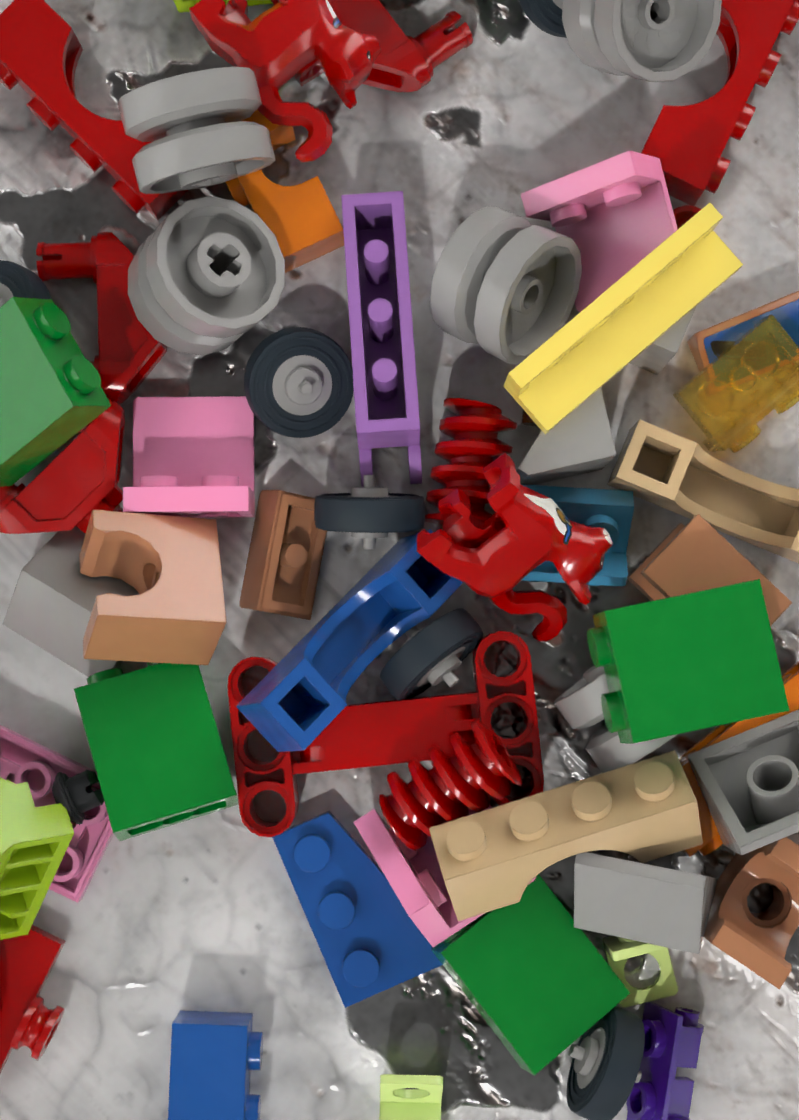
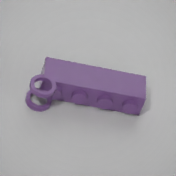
[341,191,422,487]

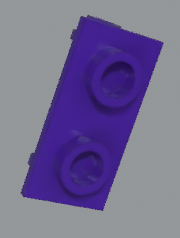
[626,1001,704,1120]

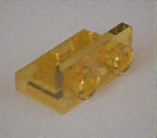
[673,315,799,453]

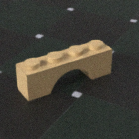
[607,419,799,564]
[429,750,703,921]

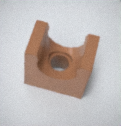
[79,510,227,665]
[627,514,792,626]
[704,837,799,989]

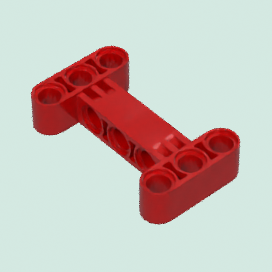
[227,631,544,837]

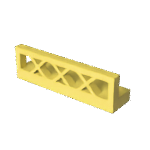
[503,203,743,435]

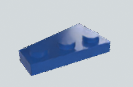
[272,811,443,1008]

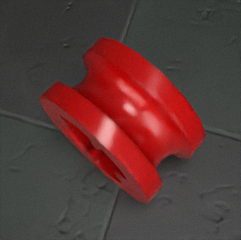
[10,995,65,1061]

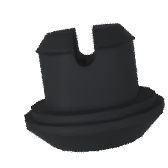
[52,769,104,825]

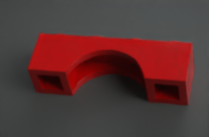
[0,0,188,220]
[641,0,799,206]

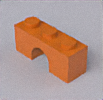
[225,97,344,273]

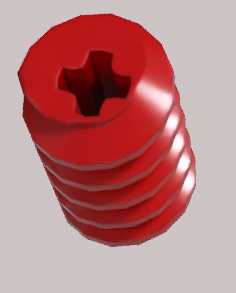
[425,398,517,526]
[379,720,522,851]

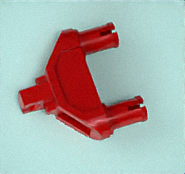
[294,0,473,93]
[36,232,167,405]
[0,398,125,534]

